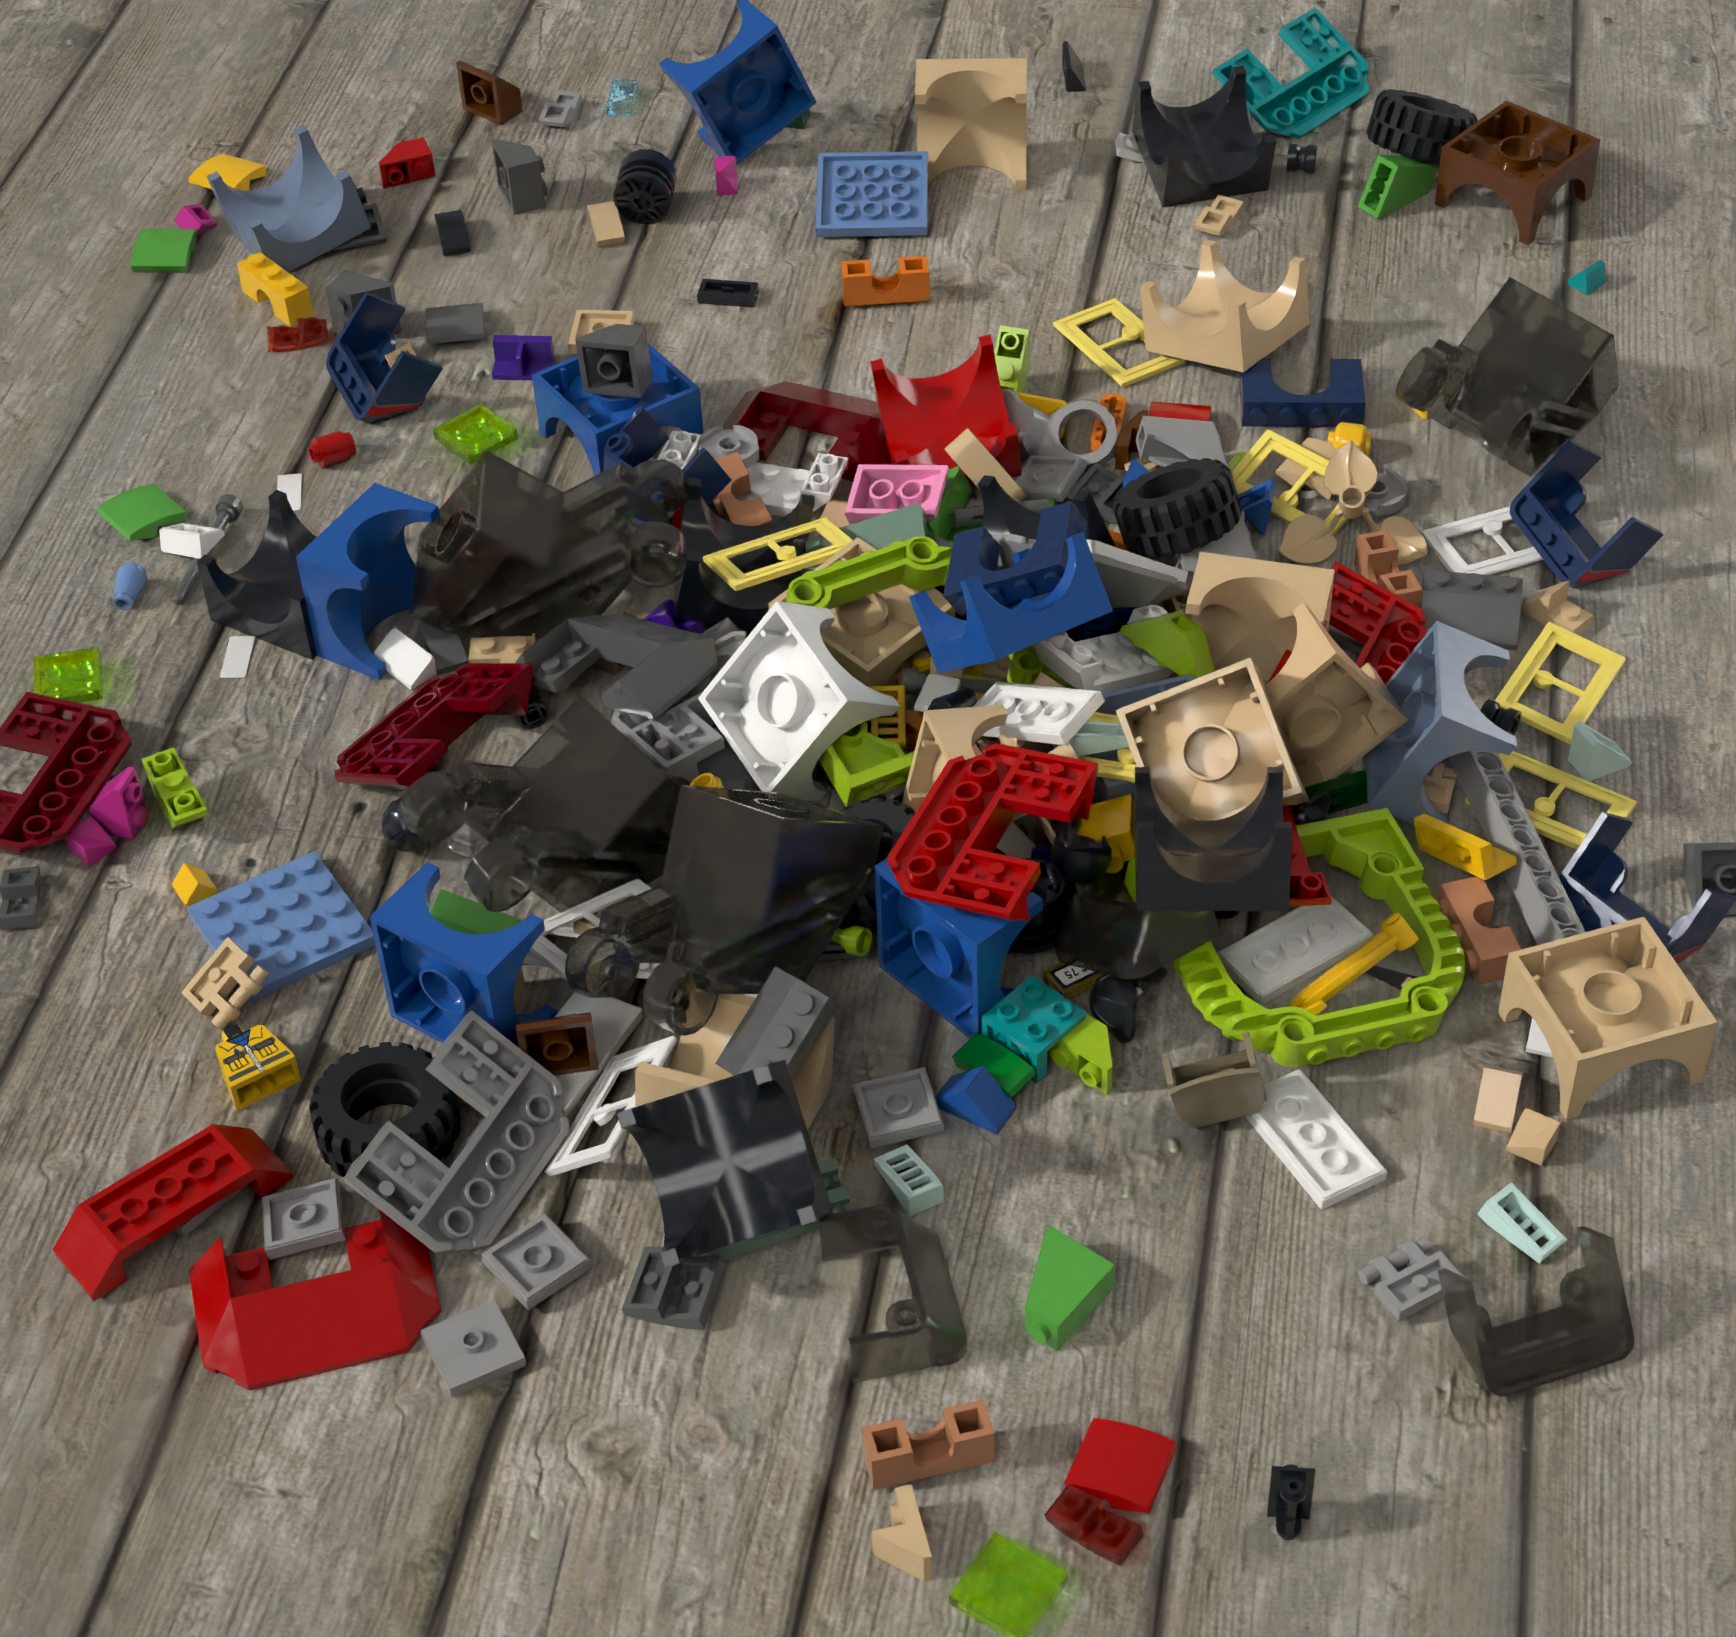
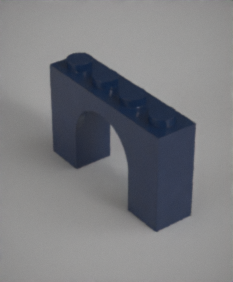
[1239,359,1366,427]
[943,501,1088,616]

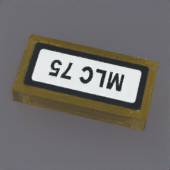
[1043,943,1124,1000]

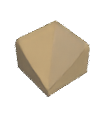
[1506,1108,1561,1166]

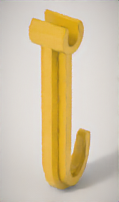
[1288,912,1419,1015]

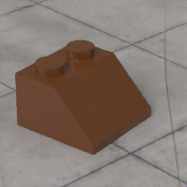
[456,61,523,125]
[516,1012,599,1076]

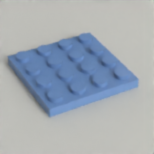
[815,151,928,237]
[187,851,376,1004]

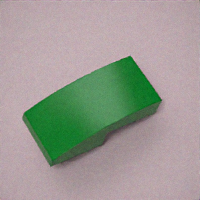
[952,1033,1036,1098]

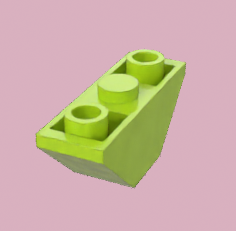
[994,325,1030,393]
[1120,611,1215,679]
[141,747,208,829]
[1047,1013,1113,1095]

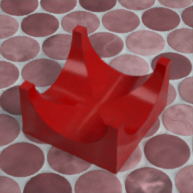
[870,334,1022,487]

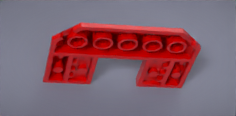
[1267,561,1428,684]
[887,743,1098,921]
[189,1210,442,1391]

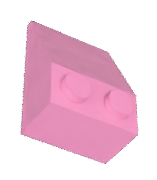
[845,464,949,525]

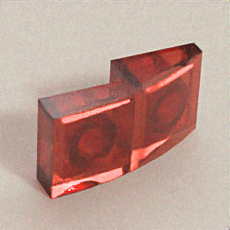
[266,317,328,352]
[1044,1485,1144,1566]

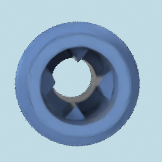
[113,562,148,610]

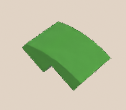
[130,229,198,273]
[97,484,186,541]

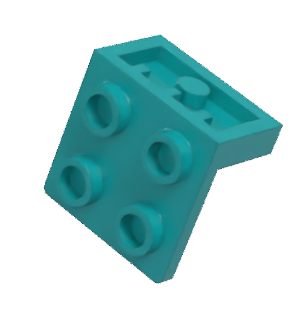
[982,976,1086,1083]

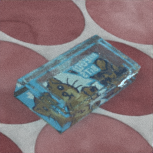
[606,79,639,116]

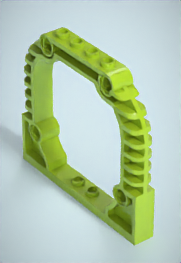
[786,536,1076,807]
[1124,808,1465,1068]

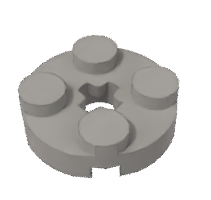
[698,425,759,468]
[1363,469,1407,520]

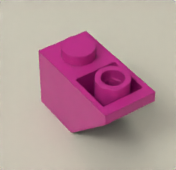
[89,766,149,840]

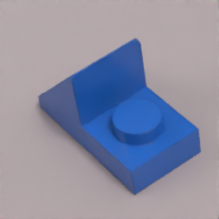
[1239,479,1275,535]

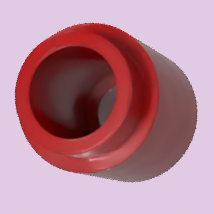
[308,431,356,468]

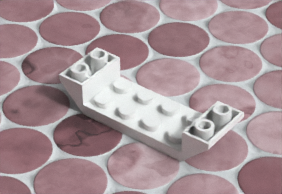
[653,430,848,517]
[1034,605,1174,694]

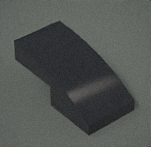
[434,210,471,256]

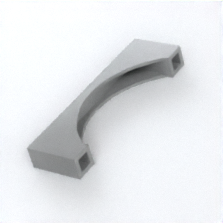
[1136,416,1257,597]

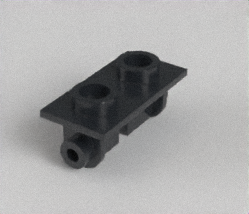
[1267,1464,1316,1540]

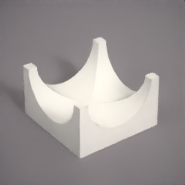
[698,601,900,801]

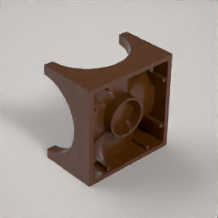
[1435,101,1600,245]

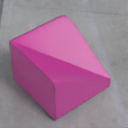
[715,156,738,195]
[173,204,218,237]
[65,816,117,866]

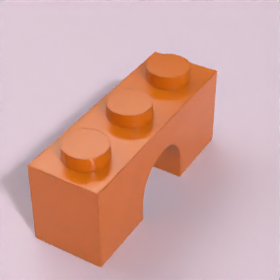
[841,256,930,307]

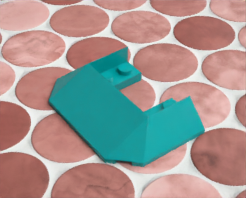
[1211,7,1369,139]

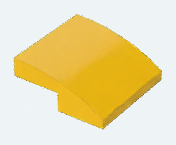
[189,153,267,191]

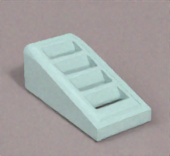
[1052,721,1129,757]
[873,1145,944,1217]
[1477,1182,1567,1263]

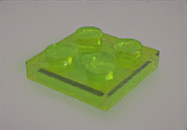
[433,403,518,465]
[33,647,103,703]
[949,1532,1068,1637]

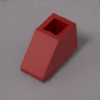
[378,137,436,189]

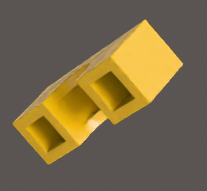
[237,252,314,327]

